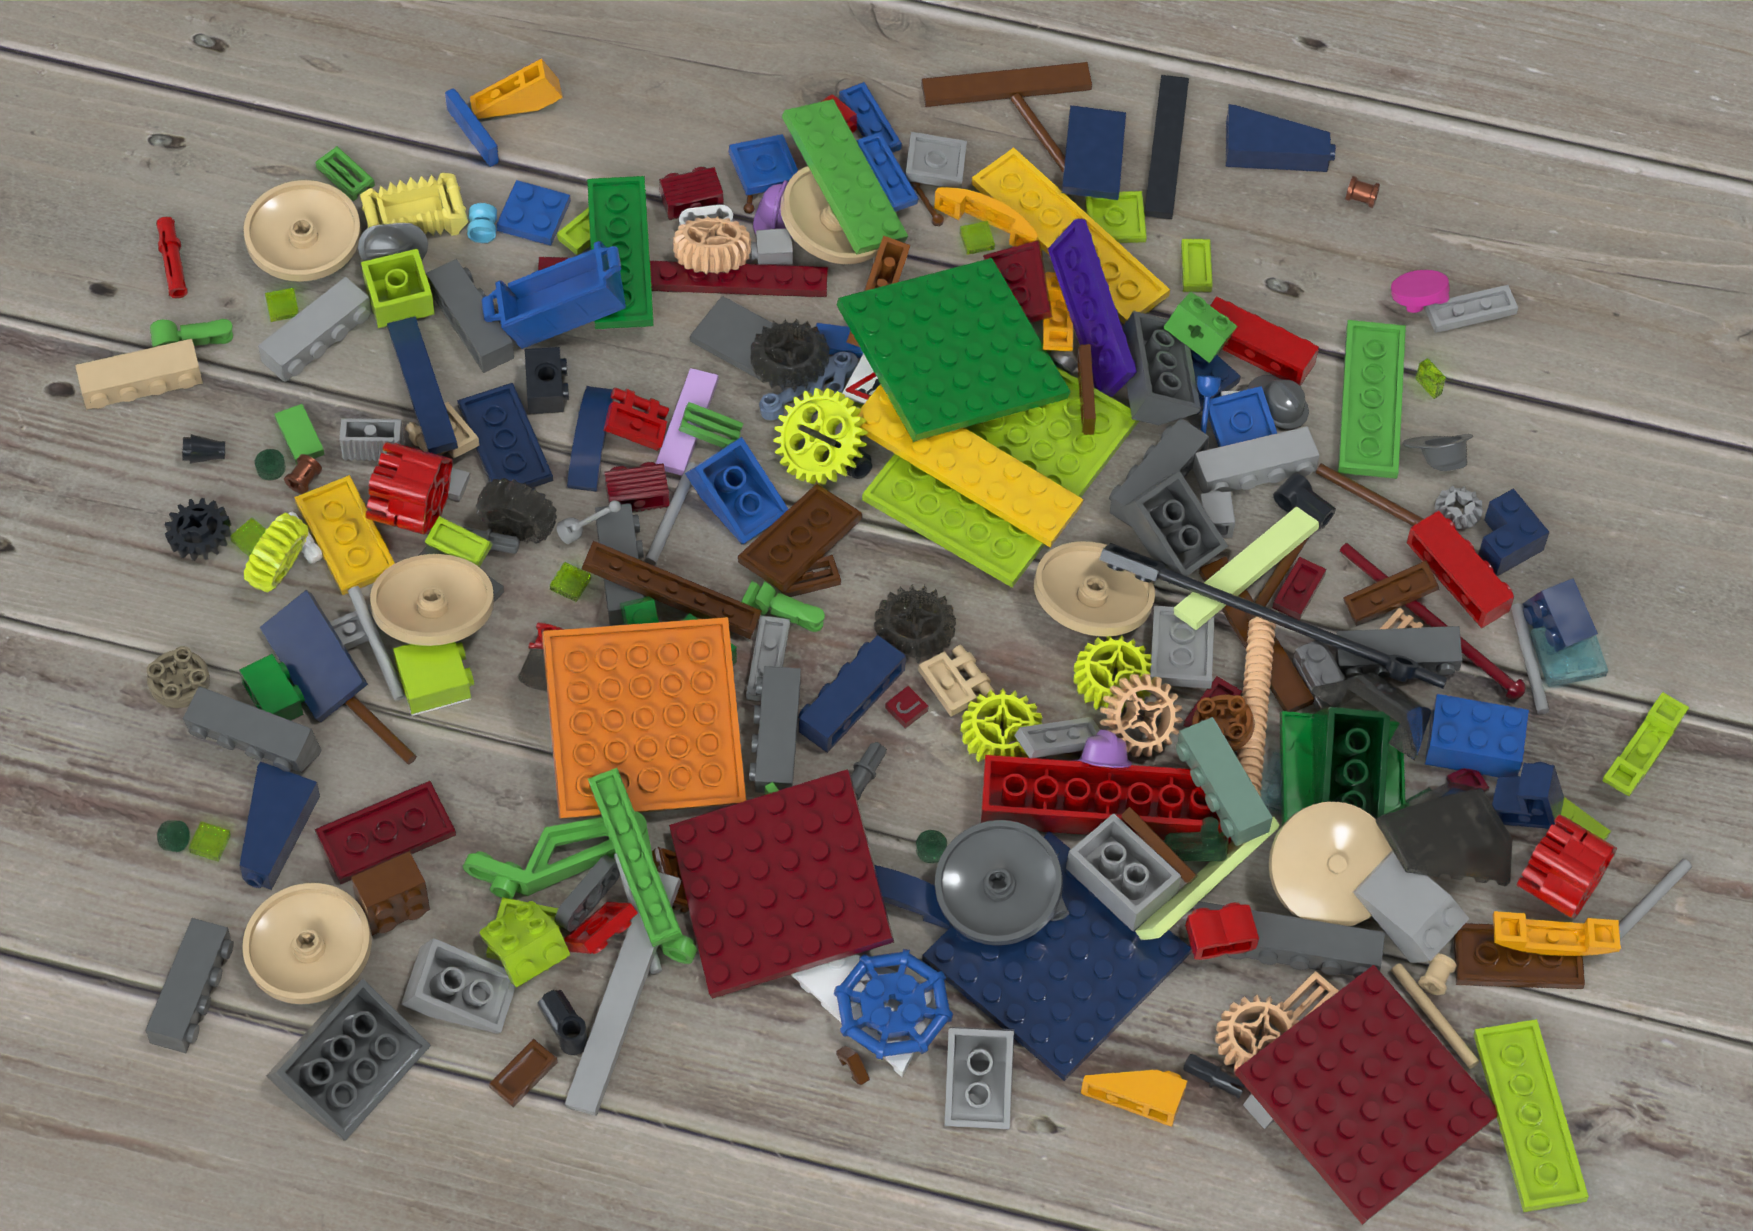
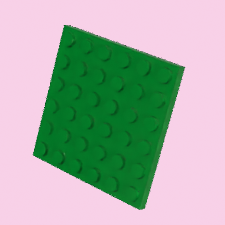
[836,258,1071,442]

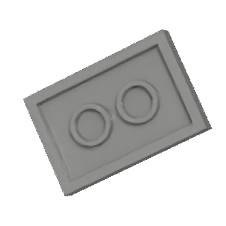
[1150,606,1215,689]

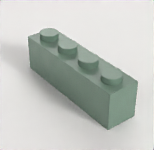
[1176,717,1273,846]

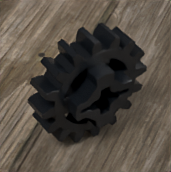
[165,498,232,561]

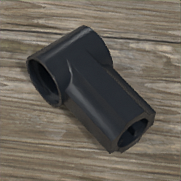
[1273,473,1336,530]
[537,989,588,1055]

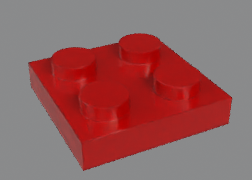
[564,902,638,954]

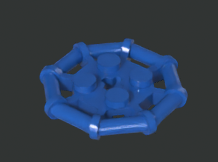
[834,949,953,1060]

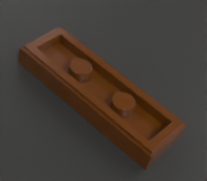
[1077,344,1096,435]
[1343,561,1439,626]
[1122,807,1198,884]

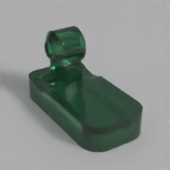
[1164,817,1229,861]

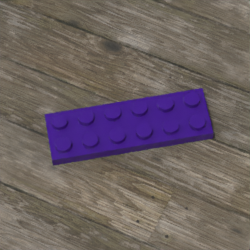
[1048,219,1137,397]

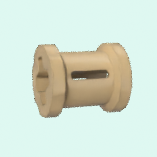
[1418,953,1457,995]

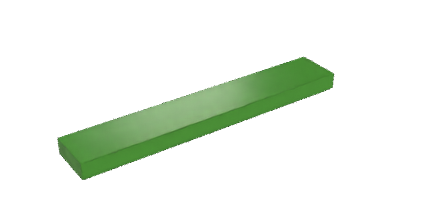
[588,768,683,947]

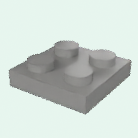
[905,132,967,189]

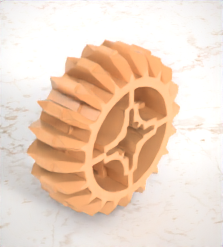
[673,216,751,274]
[1100,674,1183,757]
[1215,994,1299,1072]

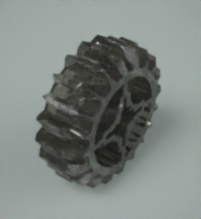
[750,318,829,392]
[476,478,557,544]
[874,584,956,664]

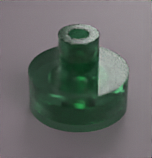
[255,449,286,480]
[157,820,190,852]
[916,830,947,863]

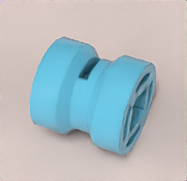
[467,203,497,243]

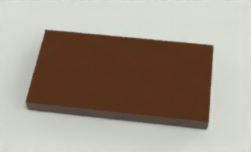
[738,484,862,592]
[1454,923,1585,989]

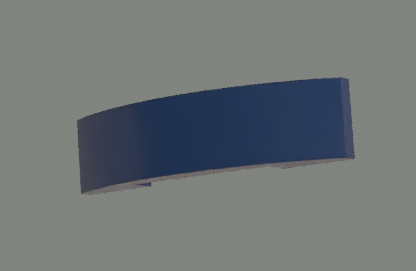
[567,386,615,492]
[875,865,952,929]

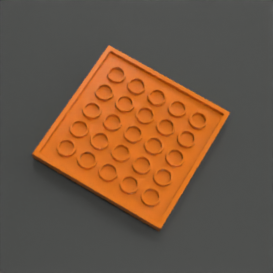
[542,617,746,819]

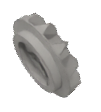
[1435,485,1483,529]

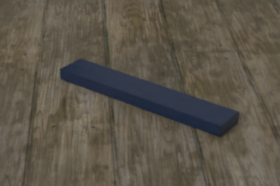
[387,316,458,454]

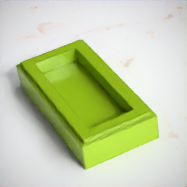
[1181,239,1213,292]
[425,516,493,567]

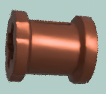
[1345,176,1380,208]
[284,454,322,494]

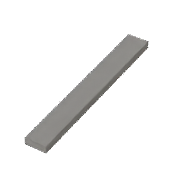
[565,872,681,1116]

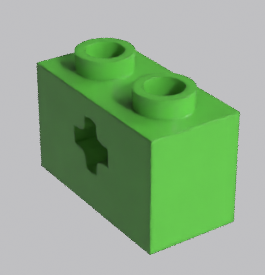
[1163,292,1238,363]

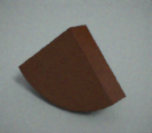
[836,1046,870,1085]

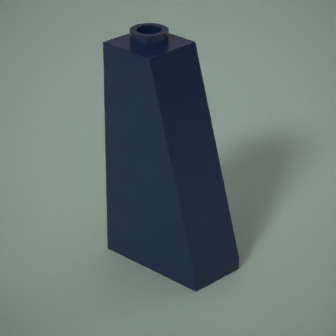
[1226,104,1336,172]
[239,761,320,890]

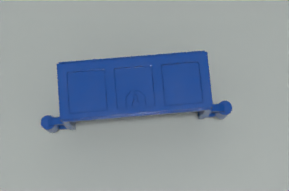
[481,241,626,349]

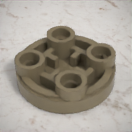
[147,646,210,708]

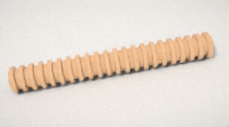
[1237,617,1276,797]

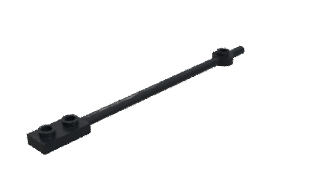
[1099,543,1448,689]

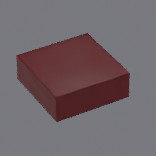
[1446,768,1490,803]

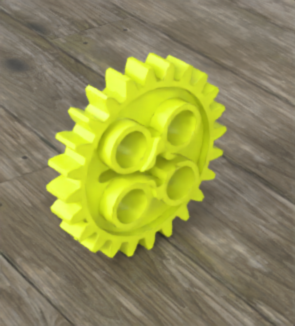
[773,388,868,485]

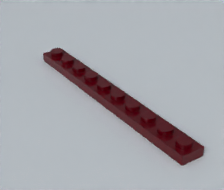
[538,257,828,297]

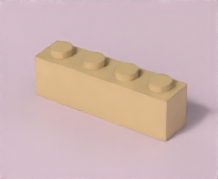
[75,339,203,410]

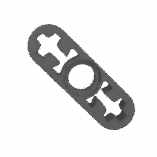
[555,855,620,932]

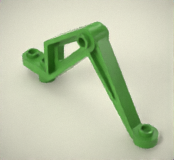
[463,811,697,964]

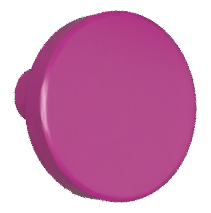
[1391,270,1450,313]

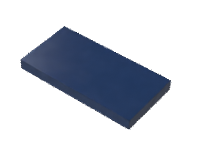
[1061,105,1126,200]
[457,383,553,499]
[260,590,368,722]

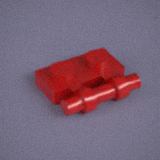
[603,387,669,451]

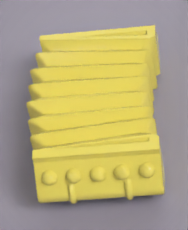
[360,173,468,236]

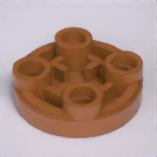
[1192,695,1255,752]

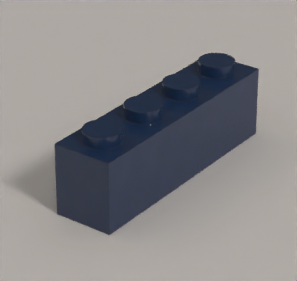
[798,635,906,753]

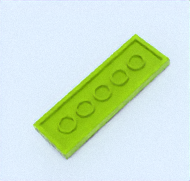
[1473,1019,1589,1212]

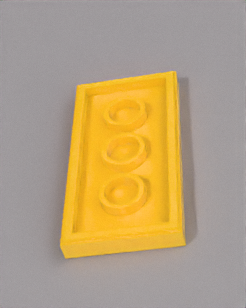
[294,475,395,596]

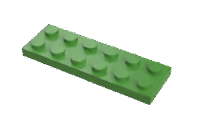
[782,99,908,255]
[1338,320,1406,479]

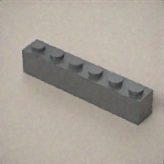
[1189,901,1385,978]

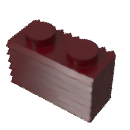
[659,167,724,220]
[604,462,670,512]

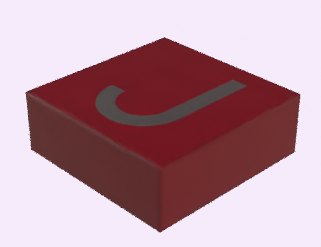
[885,686,929,729]

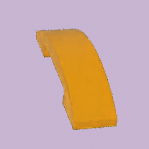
[934,187,1038,247]
[1043,272,1073,352]
[1493,911,1621,956]

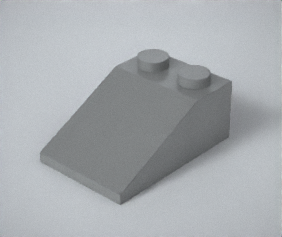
[1353,850,1469,963]
[401,938,515,1034]
[945,1026,1015,1129]

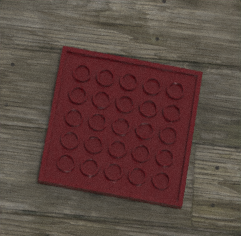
[669,769,894,999]
[1234,965,1498,1225]

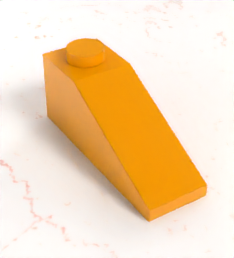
[470,58,563,119]
[1081,1070,1187,1127]

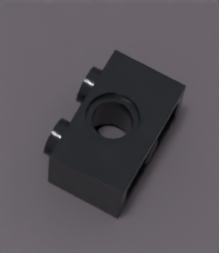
[524,347,569,414]

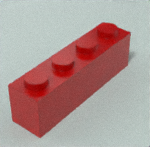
[1210,296,1319,386]
[1407,510,1514,629]

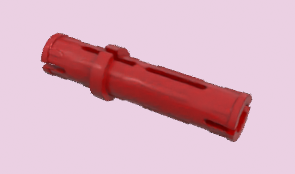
[156,216,188,298]

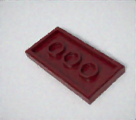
[315,781,456,885]

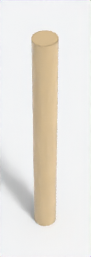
[1391,963,1479,1069]

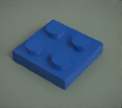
[728,134,798,196]
[496,180,571,246]
[1208,386,1277,447]

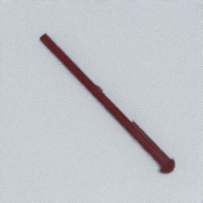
[1339,543,1526,700]

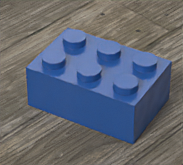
[1425,694,1529,777]

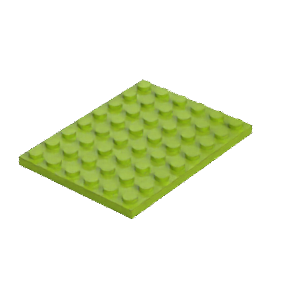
[862,367,1139,588]

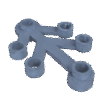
[759,350,858,420]

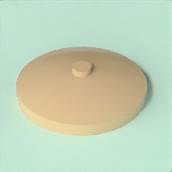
[781,166,878,264]
[244,180,361,282]
[1034,541,1155,636]
[370,554,494,646]
[1269,802,1393,926]
[242,883,372,1004]

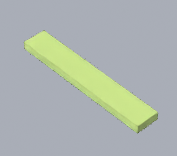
[1174,506,1319,630]
[1135,816,1280,940]

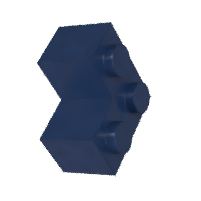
[1478,488,1549,576]
[1522,578,1598,653]
[1491,762,1564,829]

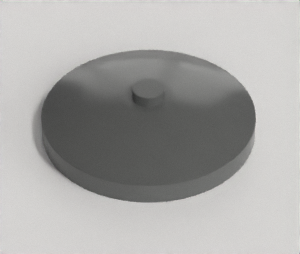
[935,820,1063,945]

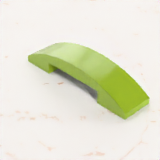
[1602,692,1689,796]

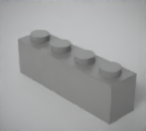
[258,276,372,382]
[1193,426,1320,493]

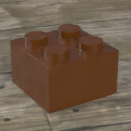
[351,851,430,936]

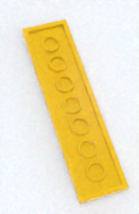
[971,147,1170,325]
[857,384,1084,547]

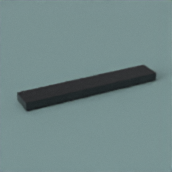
[1144,75,1189,219]

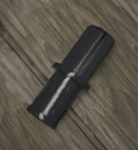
[1183,1054,1246,1099]

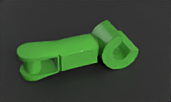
[150,319,233,348]
[741,581,825,632]

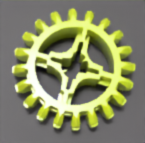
[244,513,308,592]
[1073,635,1152,713]
[960,688,1043,762]

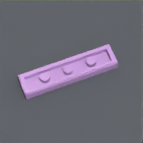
[656,368,718,476]

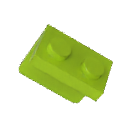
[479,901,570,988]

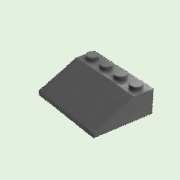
[266,978,431,1141]

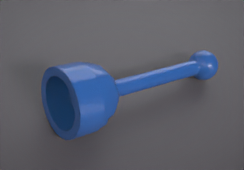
[1197,375,1221,434]

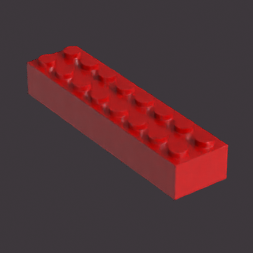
[981,755,1231,845]

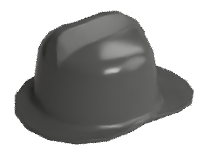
[358,223,428,261]
[1248,375,1309,429]
[1403,434,1473,471]

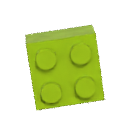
[361,249,435,328]

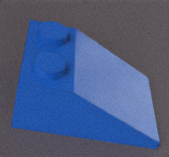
[685,437,788,544]

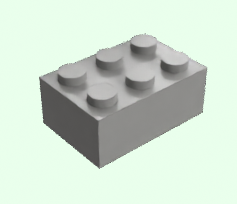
[1066,813,1181,931]

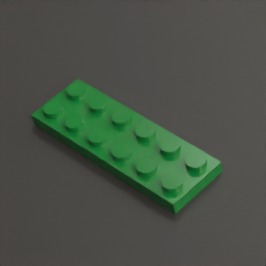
[587,176,654,329]

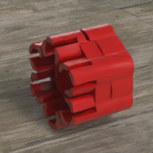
[365,442,453,535]
[1517,814,1617,919]

